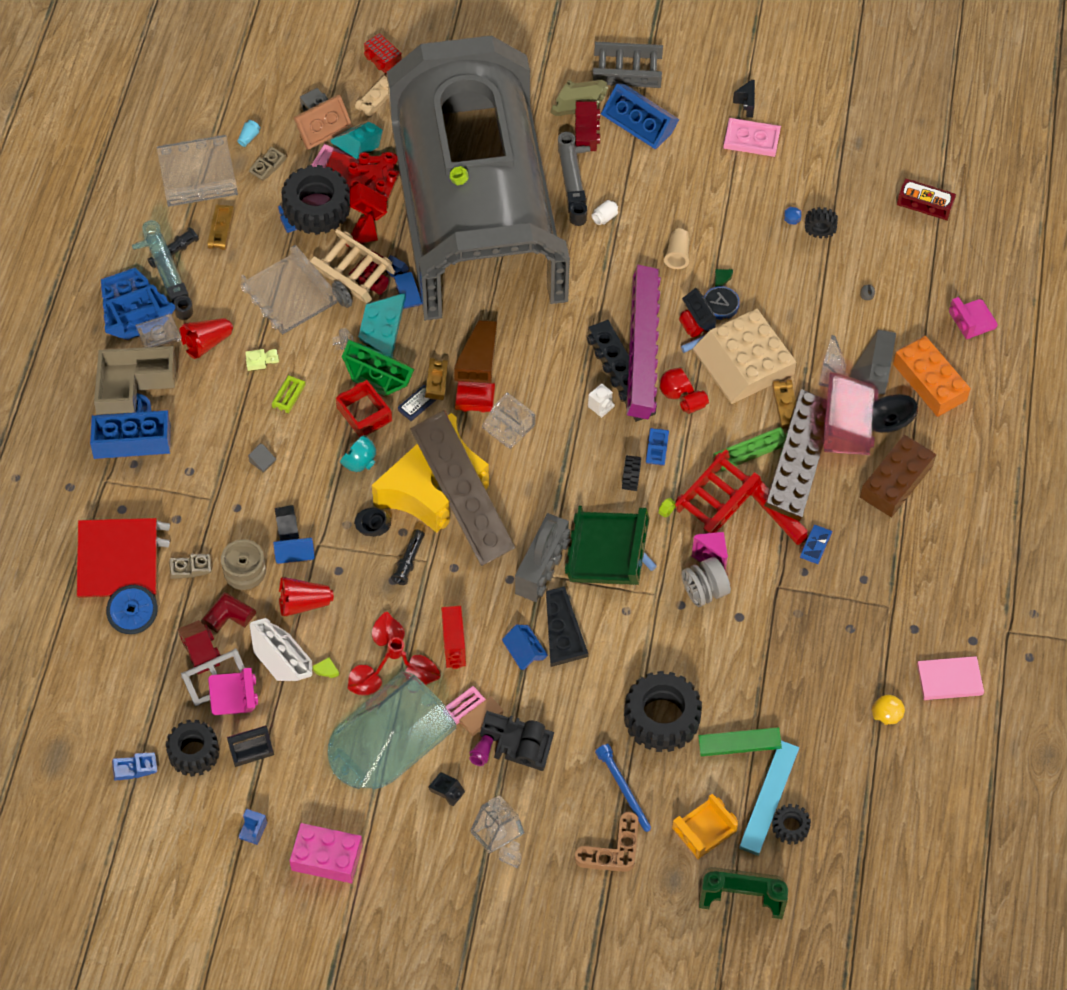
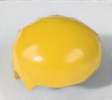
[871,694,905,725]

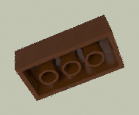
[860,434,936,518]

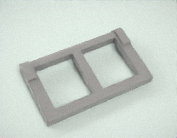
[181,648,245,706]

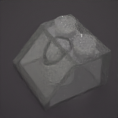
[470,795,525,854]

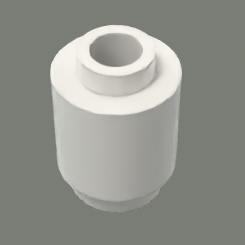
[592,200,618,225]

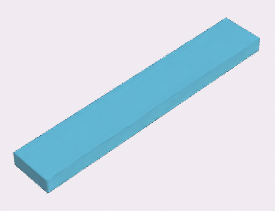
[739,741,799,856]

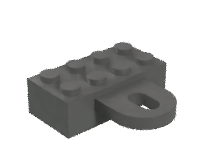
[515,513,571,603]

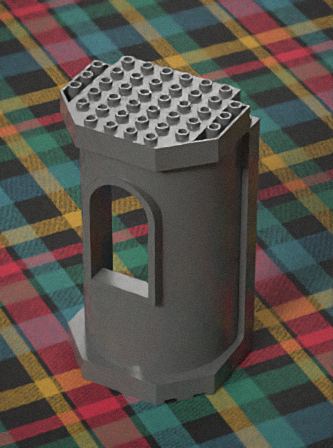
[387,36,570,321]

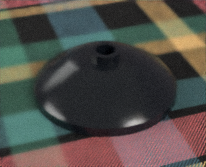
[862,394,918,433]

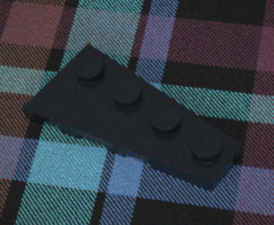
[546,586,589,667]

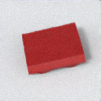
[455,381,495,413]

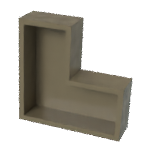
[94,346,176,415]

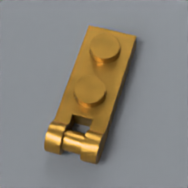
[208,204,234,250]
[425,357,448,400]
[772,379,796,429]

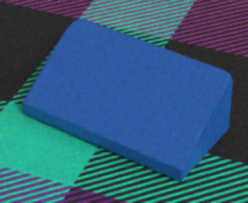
[273,538,315,564]

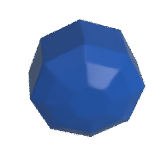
[784,207,801,224]

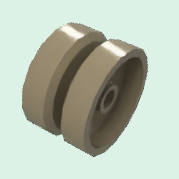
[221,539,266,590]

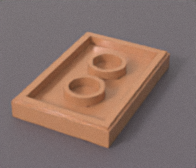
[293,95,353,150]

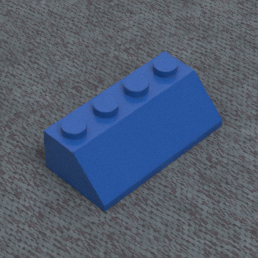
[601,84,680,149]

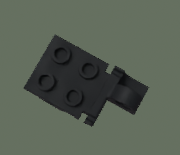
[480,711,554,771]

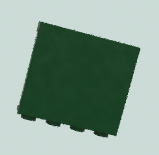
[565,506,650,585]

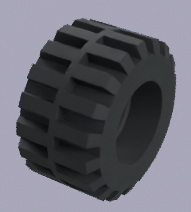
[166,720,220,776]

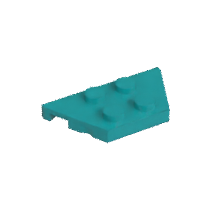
[358,294,406,357]

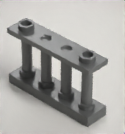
[593,42,663,88]

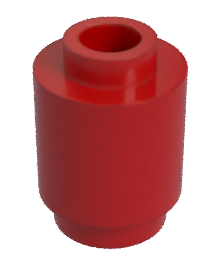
[679,309,704,337]
[680,390,709,414]

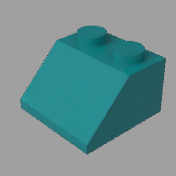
[331,121,383,159]

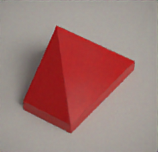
[346,214,378,247]

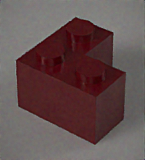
[575,101,600,151]
[177,620,221,675]

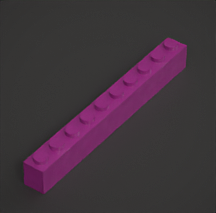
[626,264,661,420]

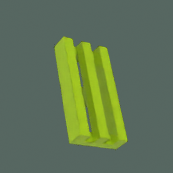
[272,375,305,414]

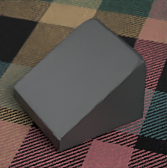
[248,443,276,473]

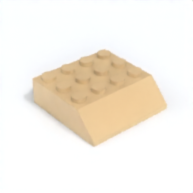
[693,309,796,404]

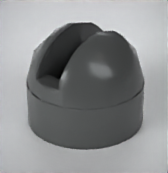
[860,284,875,300]

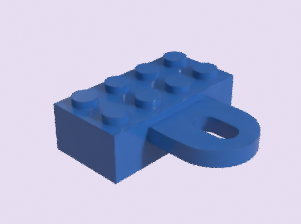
[90,393,171,459]

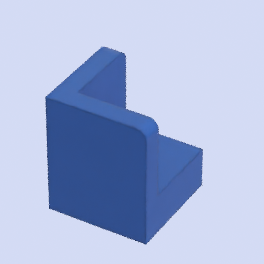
[239,809,267,845]

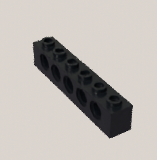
[586,320,657,422]

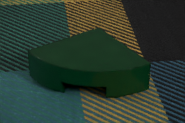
[715,269,733,287]

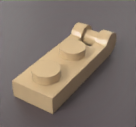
[355,76,388,116]

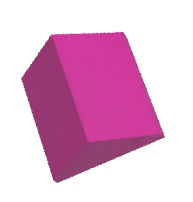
[691,532,728,571]

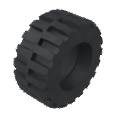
[281,165,350,235]
[624,671,702,752]

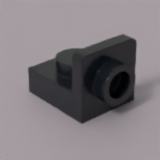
[428,772,465,806]

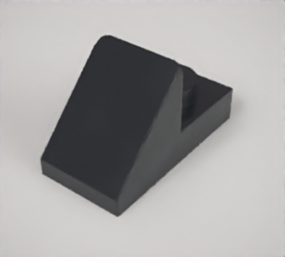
[733,80,755,118]
[274,505,299,541]

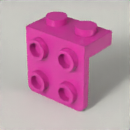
[949,297,998,340]
[208,668,258,715]

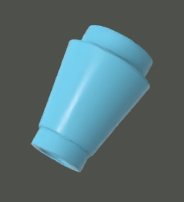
[237,120,260,147]

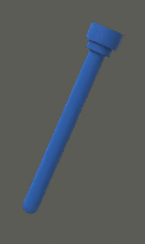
[595,744,651,832]

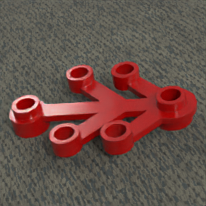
[348,152,398,192]

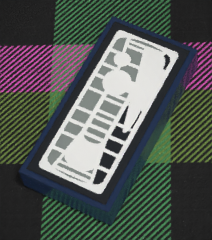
[398,385,437,421]

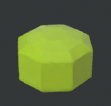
[450,166,469,186]
[658,498,676,518]

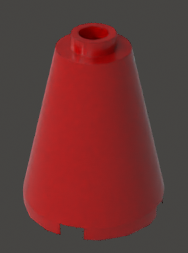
[179,318,233,359]
[279,577,334,617]

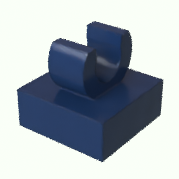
[387,255,409,278]

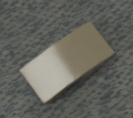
[249,147,286,181]
[169,554,211,579]

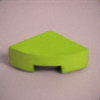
[312,658,339,678]

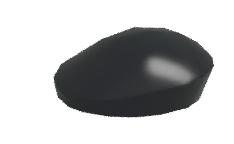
[354,507,391,537]

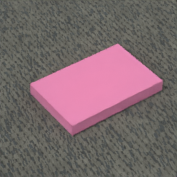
[724,118,781,157]
[917,656,984,700]

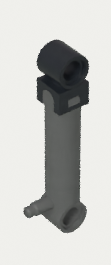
[558,132,590,226]

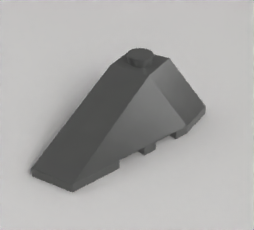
[848,330,896,395]

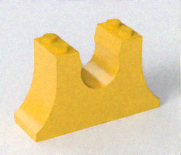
[371,413,489,533]

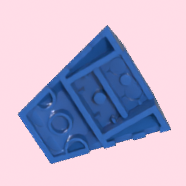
[101,268,176,340]

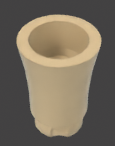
[664,228,689,269]

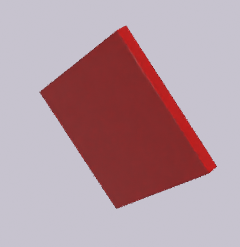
[77,518,157,598]

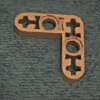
[574,812,638,872]

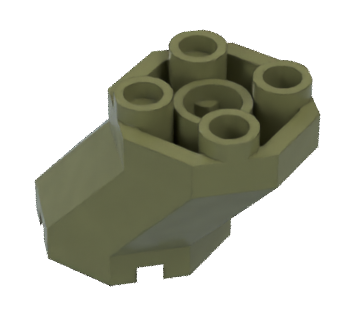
[551,80,609,116]

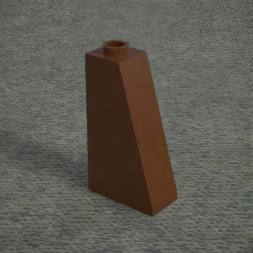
[454,320,497,383]

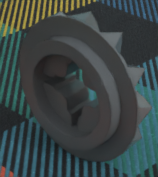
[332,281,352,308]

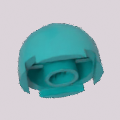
[340,435,376,472]

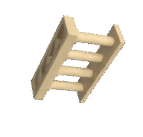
[310,229,395,304]

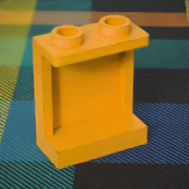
[672,794,738,859]

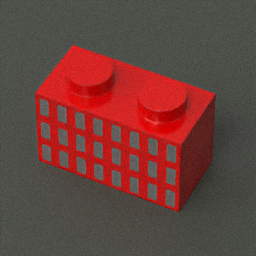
[364,33,402,75]

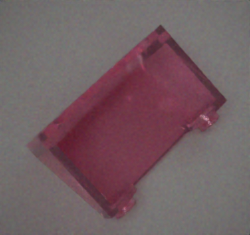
[824,372,879,455]

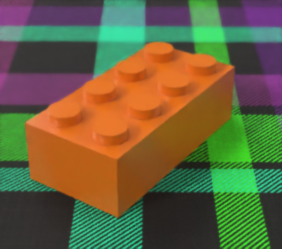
[893,336,971,417]

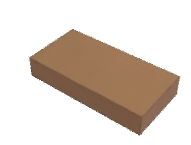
[459,696,503,736]

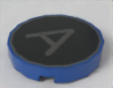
[704,287,739,320]

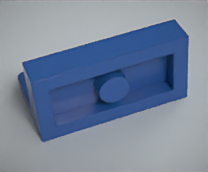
[502,625,548,670]

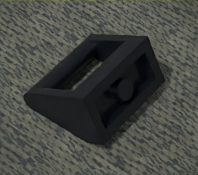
[682,288,716,332]
[227,725,274,767]

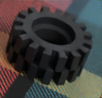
[805,207,838,239]
[622,455,641,491]
[772,804,811,845]

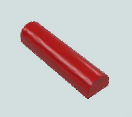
[751,481,807,545]

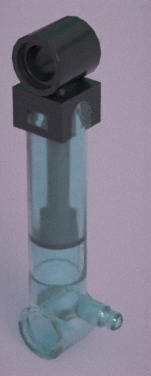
[132,220,193,320]

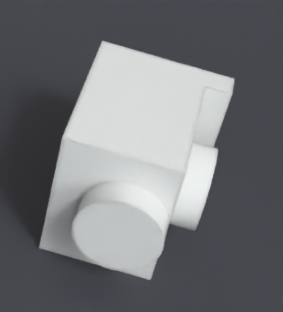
[588,384,615,418]

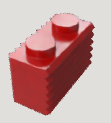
[350,183,387,221]

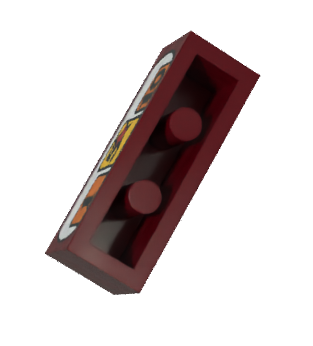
[897,178,956,221]

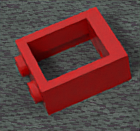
[335,380,392,438]
[441,606,466,669]

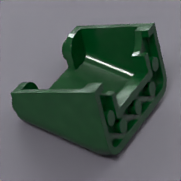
[699,867,788,919]

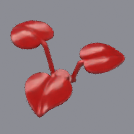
[347,611,441,696]

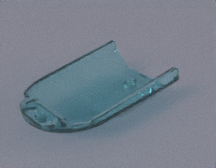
[328,671,456,789]

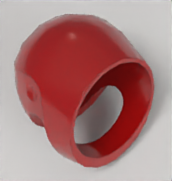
[659,367,695,400]

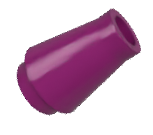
[469,735,493,766]

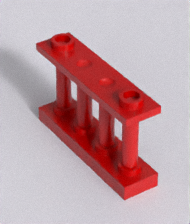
[675,449,762,534]

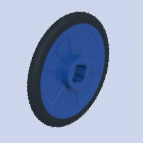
[106,585,158,635]

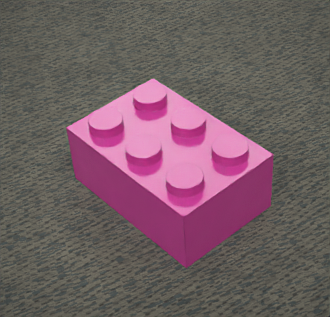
[290,823,363,884]

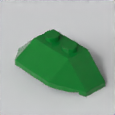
[342,340,415,396]

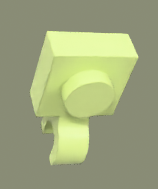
[246,349,279,371]

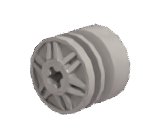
[681,557,731,607]

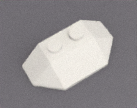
[250,618,313,681]

